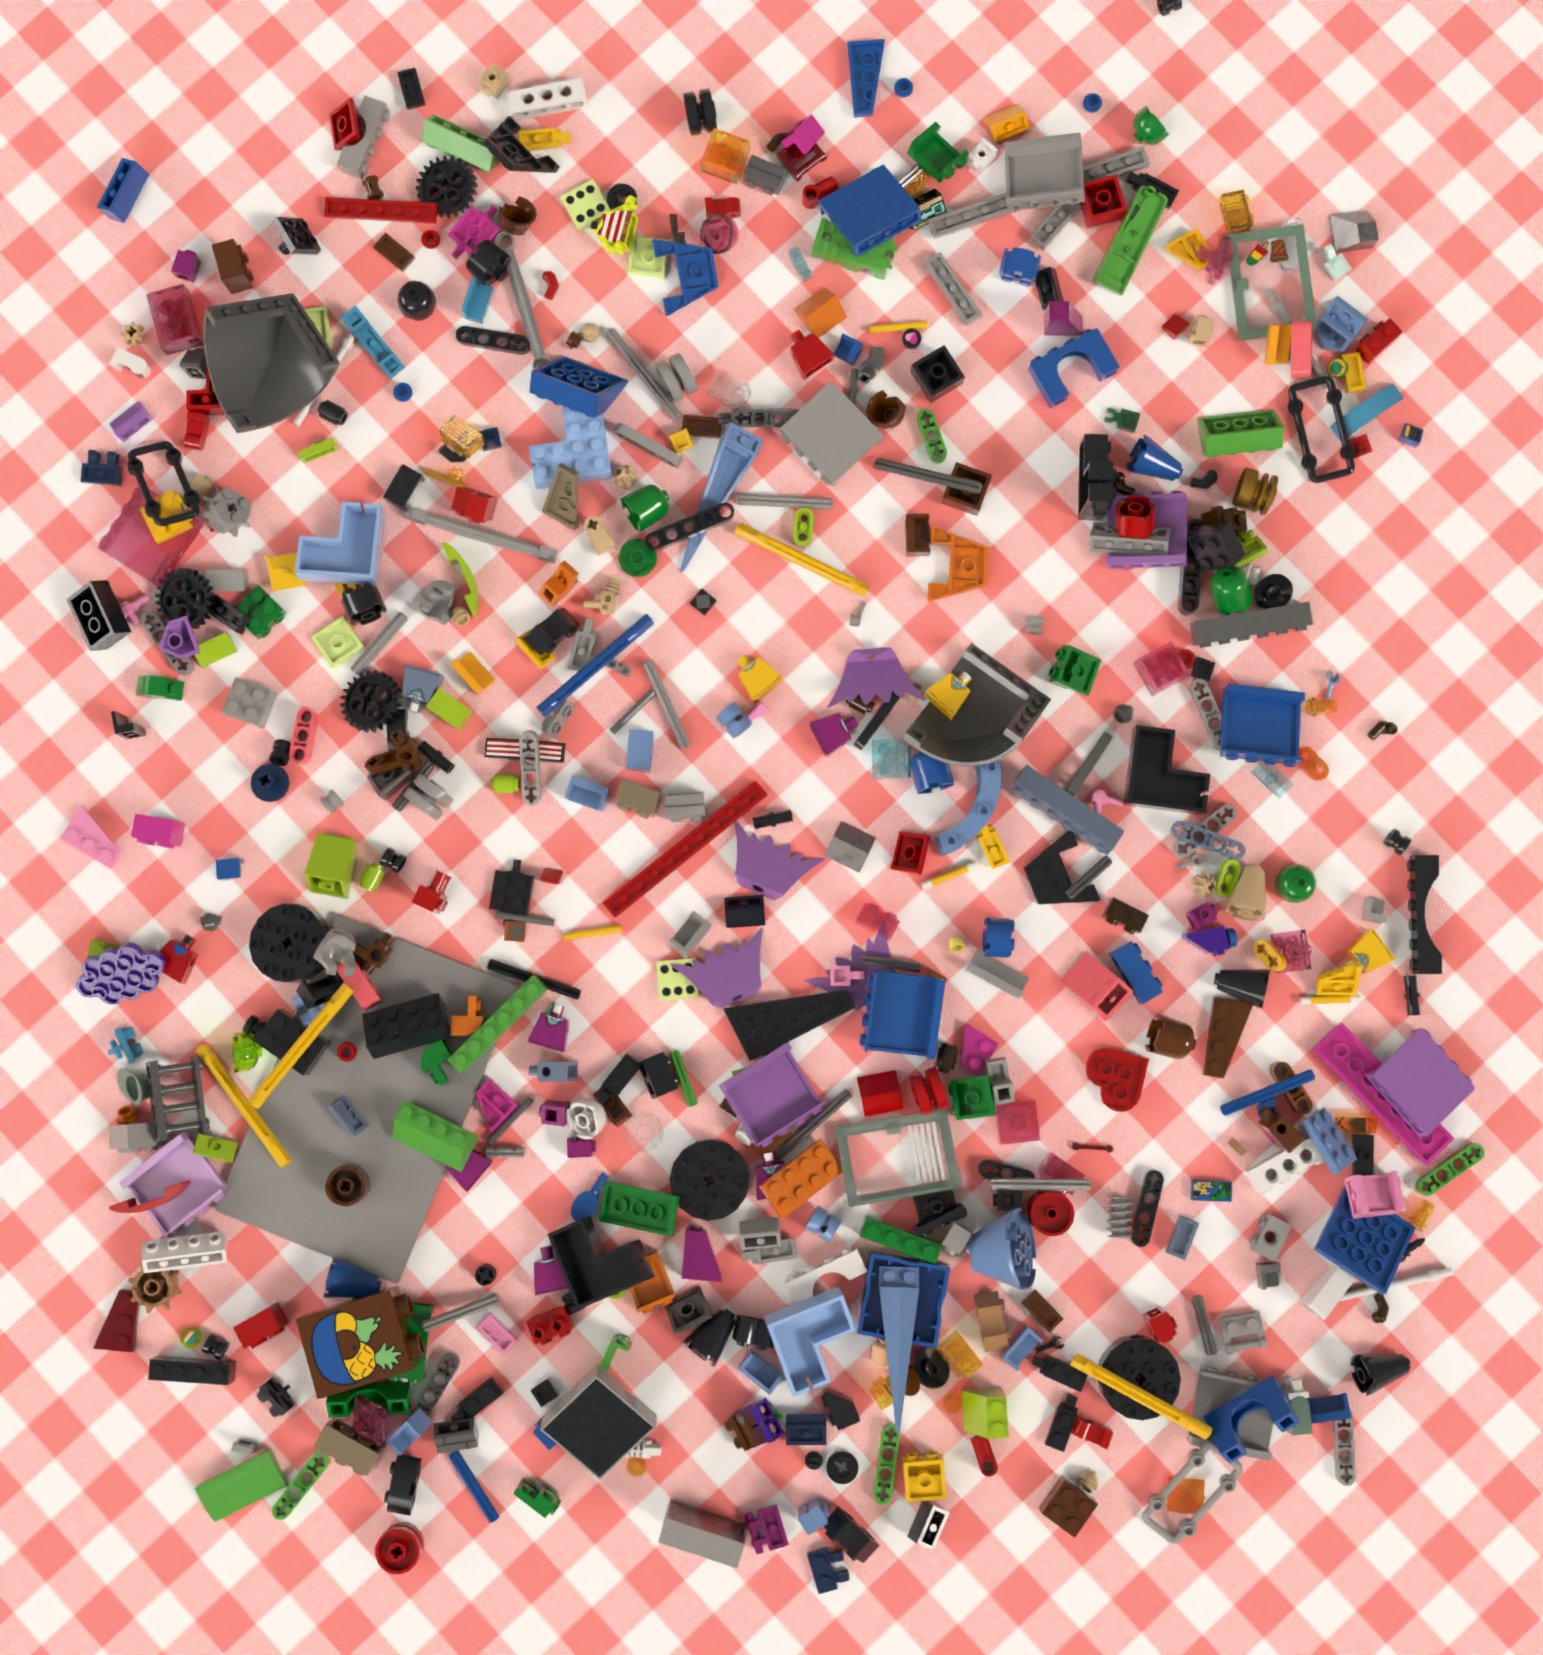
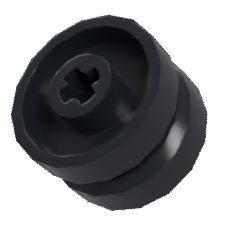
[683,88,717,136]

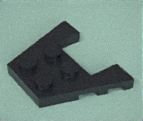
[484,116,560,173]
[1023,831,1100,905]

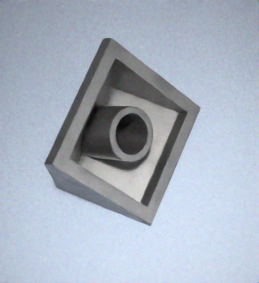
[367,765,415,801]
[824,821,876,873]
[665,1286,713,1335]

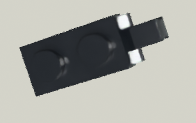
[1125,171,1179,209]
[597,1053,639,1105]
[1031,1355,1088,1392]
[450,1377,504,1421]
[1044,1393,1078,1452]

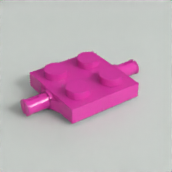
[447,205,502,260]

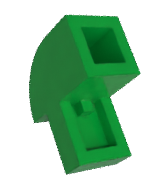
[136,675,184,701]
[421,1040,453,1086]

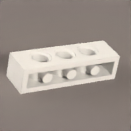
[508,77,588,121]
[1243,1135,1324,1194]

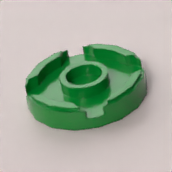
[618,539,657,578]

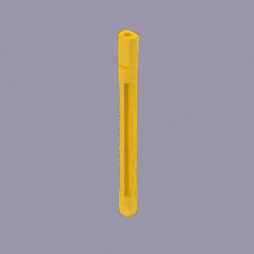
[734,522,870,597]
[247,983,354,1109]
[195,1044,292,1168]
[1070,1353,1213,1440]

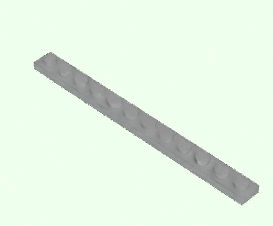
[927,146,1150,239]

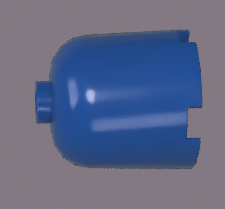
[911,751,954,794]

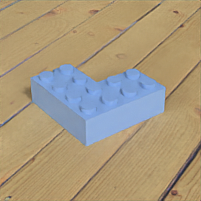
[529,405,613,490]
[295,502,385,586]
[763,1287,856,1397]

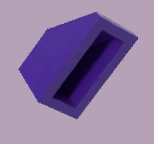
[1182,926,1230,956]

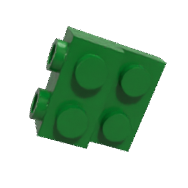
[236,585,287,640]
[1048,645,1101,696]
[949,1075,996,1121]
[513,1479,562,1519]

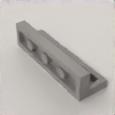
[1090,522,1171,556]

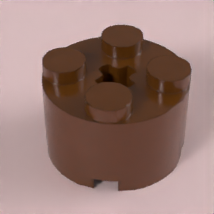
[325,1164,370,1206]

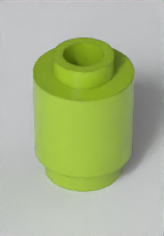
[491,774,520,794]
[359,863,386,893]

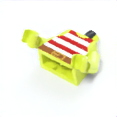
[590,195,639,256]

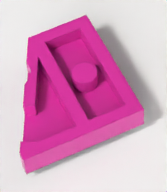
[961,1023,999,1077]
[476,1077,519,1133]

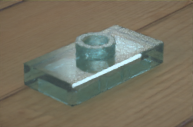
[1251,761,1294,799]

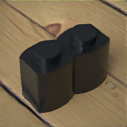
[732,1314,774,1351]

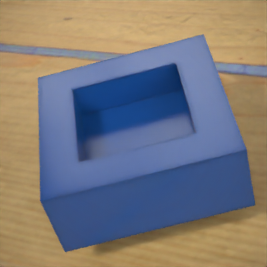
[1256,1097,1277,1119]

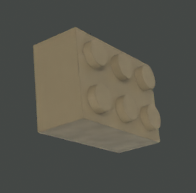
[313,1417,386,1476]

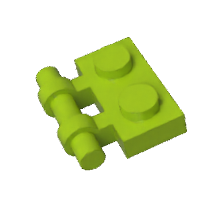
[1235,529,1268,567]

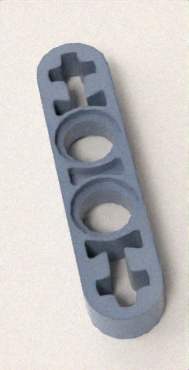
[1170,820,1246,860]

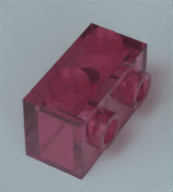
[854,902,900,941]
[1037,1151,1085,1196]

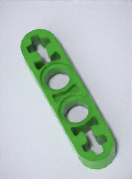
[1415,1143,1485,1196]
[873,1423,900,1505]
[272,1452,330,1520]

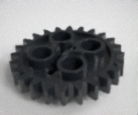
[415,155,478,219]
[155,568,216,629]
[340,670,403,733]

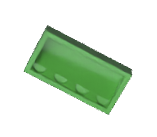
[194,1448,288,1522]

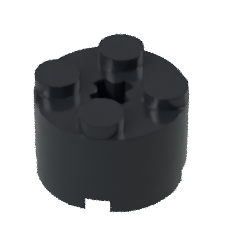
[466,240,512,287]
[341,582,387,626]

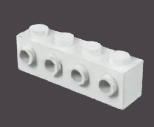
[142,1231,227,1273]

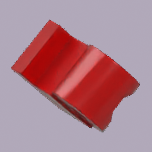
[705,197,741,221]
[184,411,210,451]
[1071,1417,1114,1450]

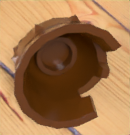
[498,196,537,236]
[866,390,906,429]

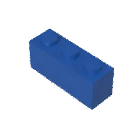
[97,158,149,223]
[1109,941,1163,1005]

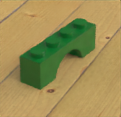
[859,1215,942,1264]
[326,1382,413,1418]

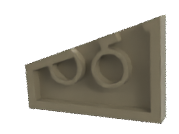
[542,463,578,530]

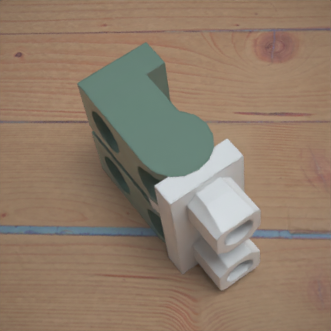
[1283,1376,1313,1436]

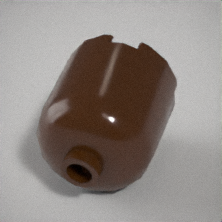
[1145,1014,1196,1060]

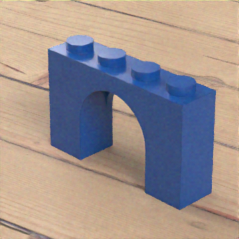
[1028,328,1120,409]
[1203,1376,1300,1464]

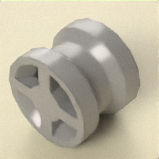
[1024,616,1045,635]
[320,789,344,814]

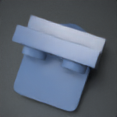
[1315,296,1368,352]

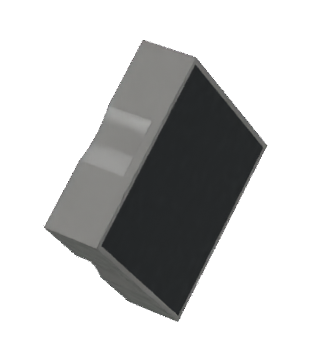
[540,1364,657,1480]
[658,1499,747,1569]

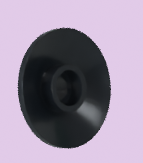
[1254,574,1293,609]
[913,1348,950,1389]

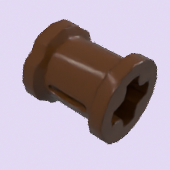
[362,175,384,200]

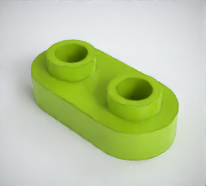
[793,507,814,547]
[1214,859,1241,897]

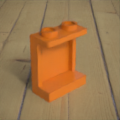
[629,1250,676,1314]

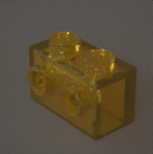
[938,1330,984,1380]

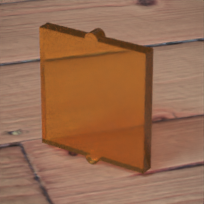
[1167,1477,1206,1514]

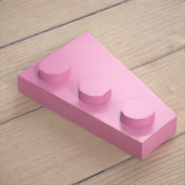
[60,805,122,869]

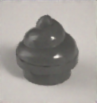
[1113,704,1133,724]
[200,912,222,932]

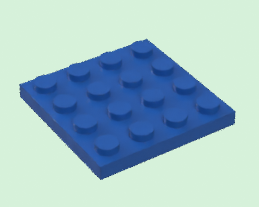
[1313,1185,1416,1295]

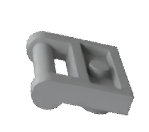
[1219,1311,1267,1355]

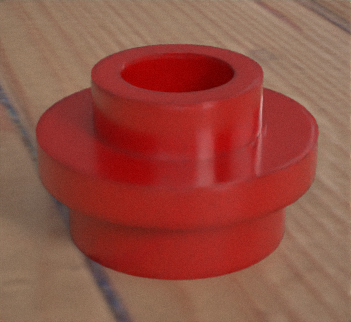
[421,230,441,249]
[337,1042,357,1062]

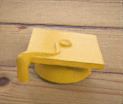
[263,553,307,591]

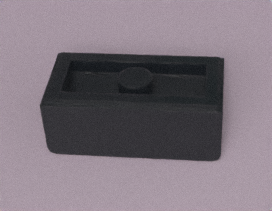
[1035,267,1064,310]

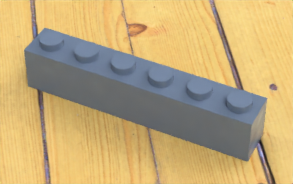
[1010,764,1125,855]

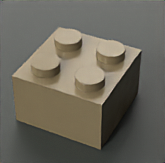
[614,778,662,820]

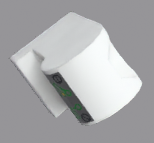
[109,347,151,378]

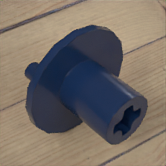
[250,763,290,802]

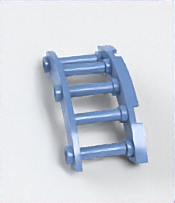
[935,760,1001,857]

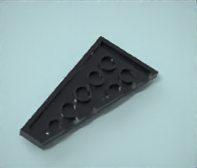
[723,990,855,1061]

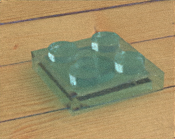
[872,738,911,780]

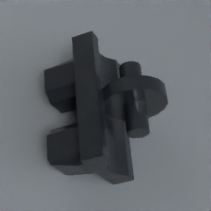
[256,1377,295,1417]

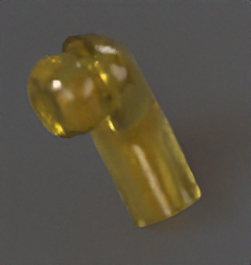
[906,171,929,197]

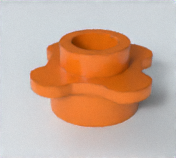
[116,1106,138,1124]

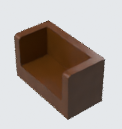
[905,514,931,557]

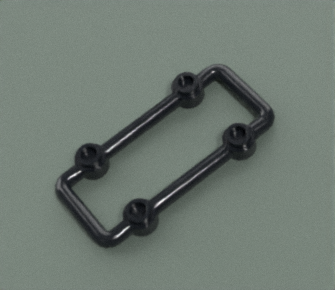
[1287,376,1356,483]
[127,441,200,526]

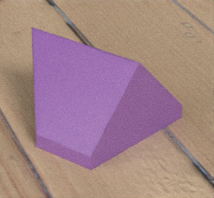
[158,616,200,659]

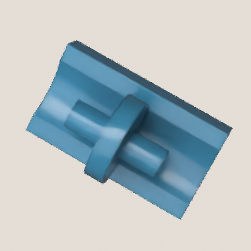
[107,1027,144,1064]

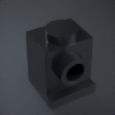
[993,1190,1022,1211]

